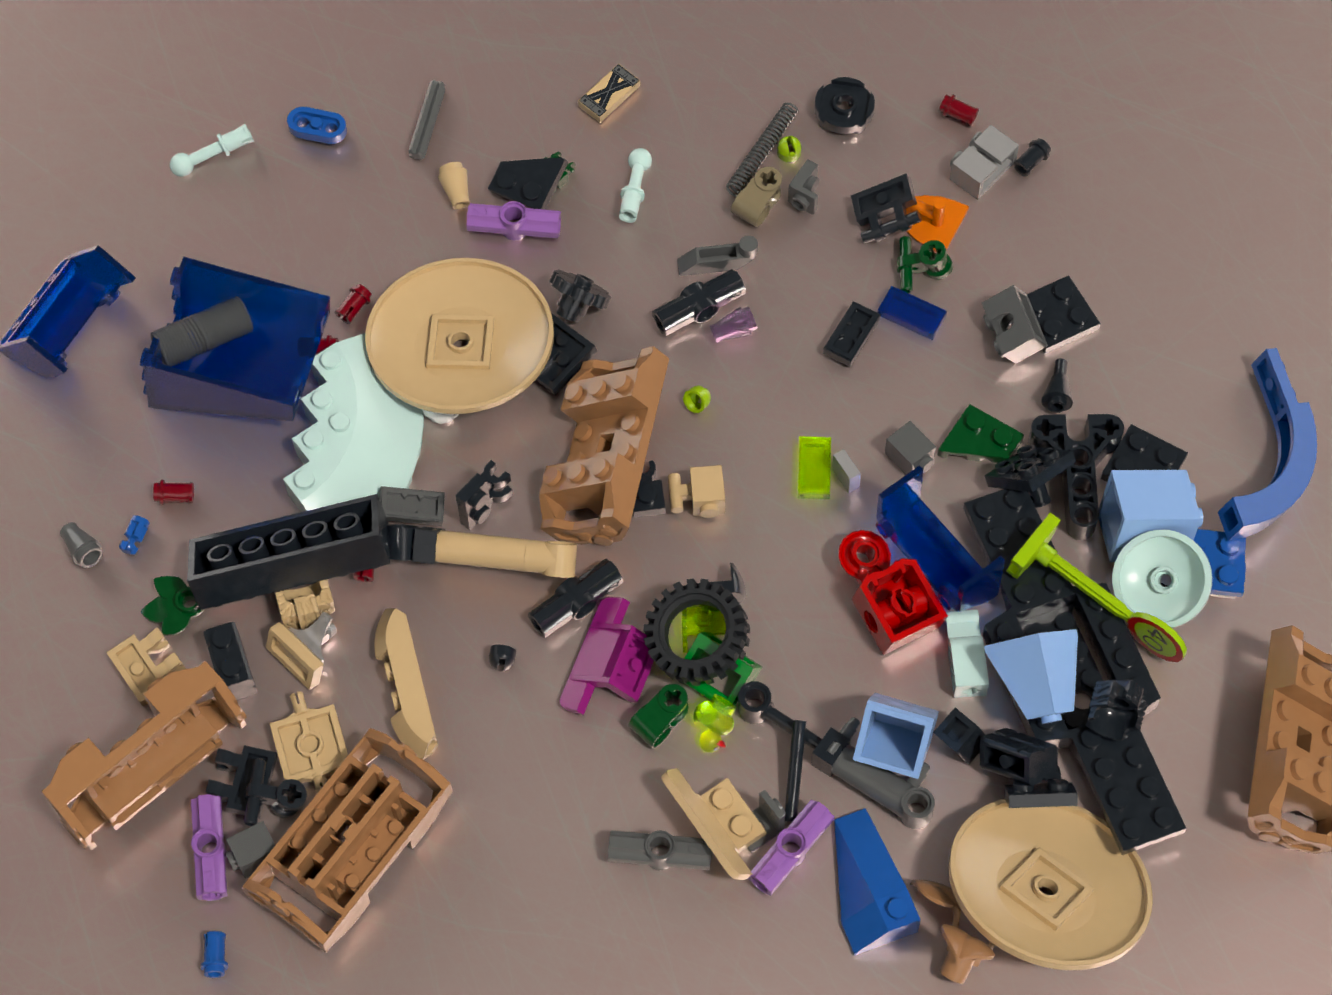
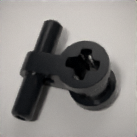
[244,759,307,826]

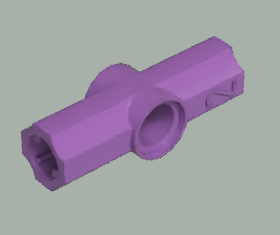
[466,201,561,241]
[191,794,228,901]
[748,799,834,896]

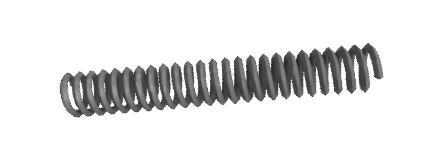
[726,103,799,197]

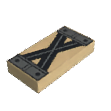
[578,64,641,123]

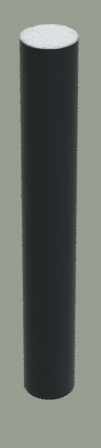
[785,720,806,822]

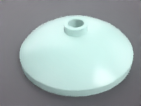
[1112,530,1212,628]

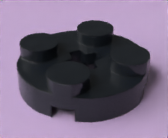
[814,77,875,134]

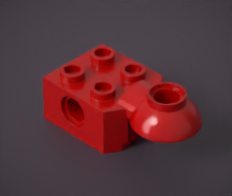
[838,530,948,655]

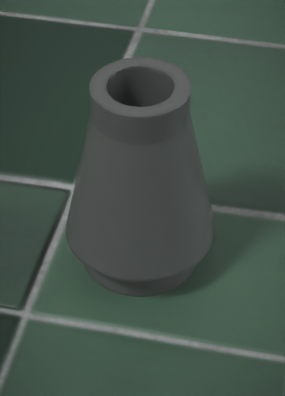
[60,522,103,568]

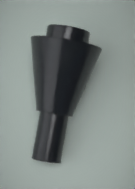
[1041,358,1073,413]

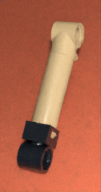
[388,524,577,578]

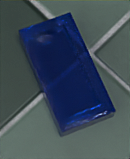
[877,286,947,340]

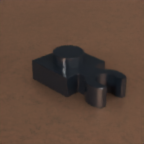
[633,460,666,517]

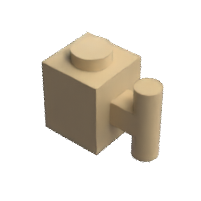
[667,465,725,518]

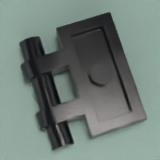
[851,173,922,244]

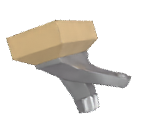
[265,612,337,690]

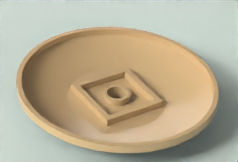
[365,258,554,414]
[948,799,1153,970]

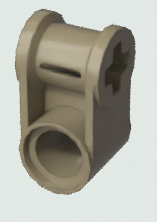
[731,167,782,227]

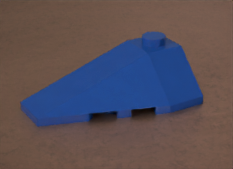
[834,808,921,956]

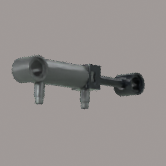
[738,681,935,829]

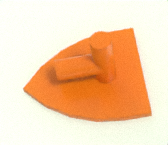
[906,195,969,252]

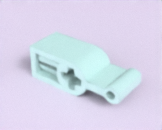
[945,609,989,698]

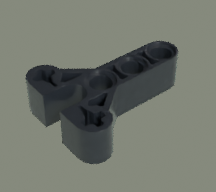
[1028,414,1124,541]

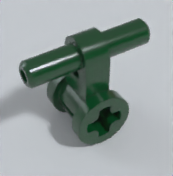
[897,236,953,294]

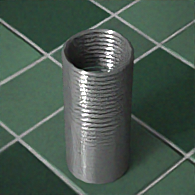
[150,296,253,369]

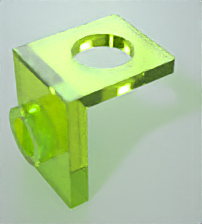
[682,604,726,653]

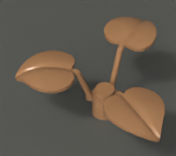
[910,880,996,984]

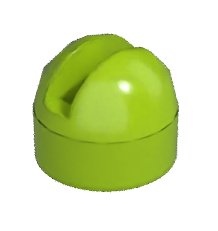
[777,136,801,162]
[683,385,711,413]

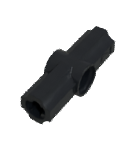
[652,269,746,336]
[528,559,623,638]

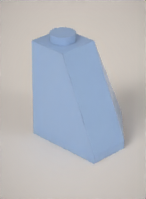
[984,629,1078,724]

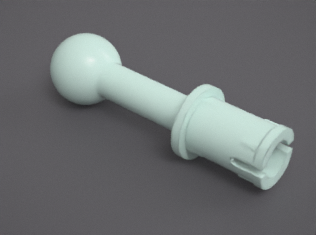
[170,124,254,177]
[619,148,652,223]

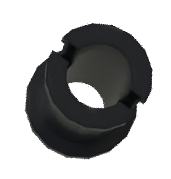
[1013,138,1051,177]

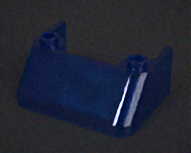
[0,245,136,378]
[875,465,1005,612]

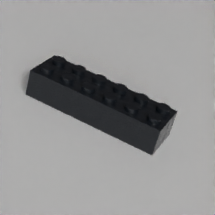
[187,494,390,610]

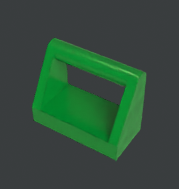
[684,632,763,713]

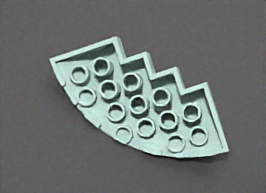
[283,333,424,512]

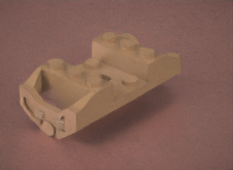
[539,346,669,546]
[1247,625,1332,854]
[42,661,247,850]
[242,728,453,953]

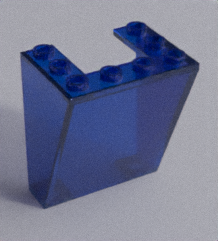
[140,256,330,421]

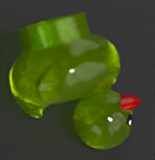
[693,694,736,753]

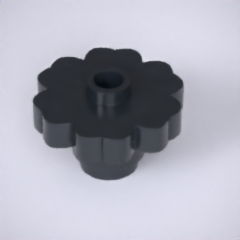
[549,269,611,323]

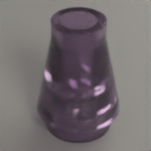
[710,306,758,343]

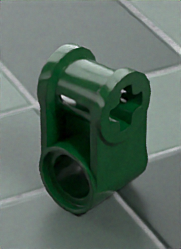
[628,684,689,749]

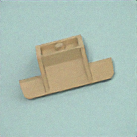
[661,768,767,880]

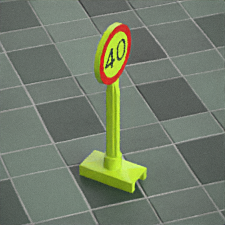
[1006,512,1187,662]

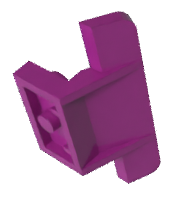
[560,597,654,715]

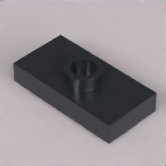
[823,301,881,367]

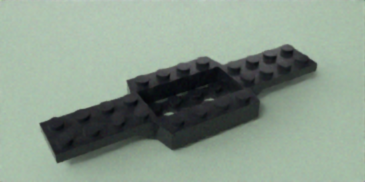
[963,489,1187,855]

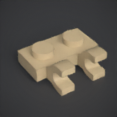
[106,628,186,707]

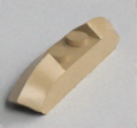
[374,608,438,760]

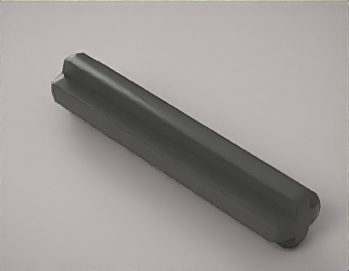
[408,80,445,160]

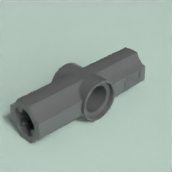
[608,830,712,870]

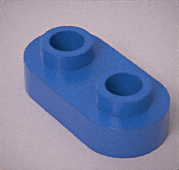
[287,107,347,144]

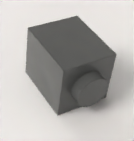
[885,421,936,479]
[225,821,275,879]

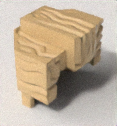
[275,579,335,630]

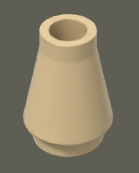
[438,162,470,210]

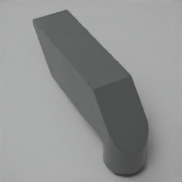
[677,236,758,276]

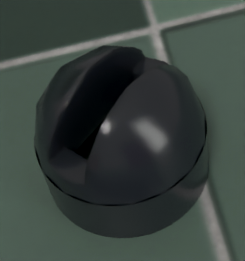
[489,644,517,671]

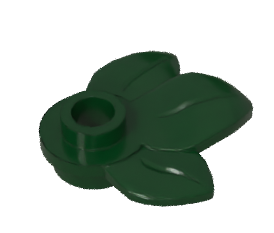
[141,576,205,636]

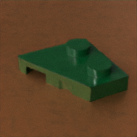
[937,404,1024,463]

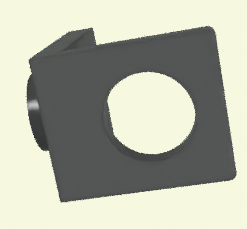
[748,790,786,852]

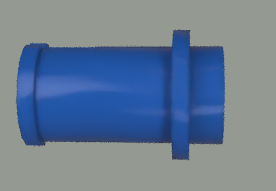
[201,931,228,978]

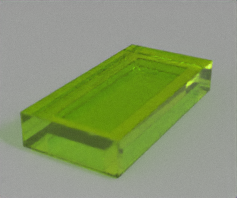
[798,436,831,499]

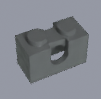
[982,285,1048,364]

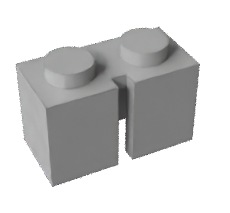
[950,125,1019,200]

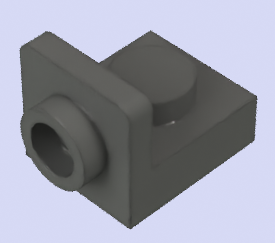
[788,159,820,214]

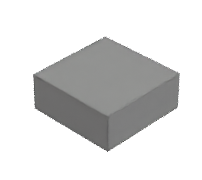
[832,449,861,493]

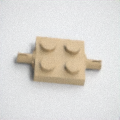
[269,691,348,793]

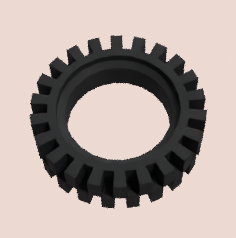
[643,579,750,686]

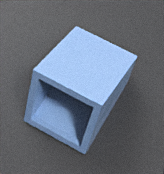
[1098,470,1203,562]
[853,693,939,779]

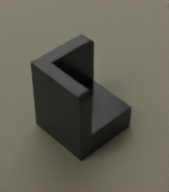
[933,708,986,764]

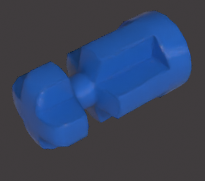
[119,515,150,555]

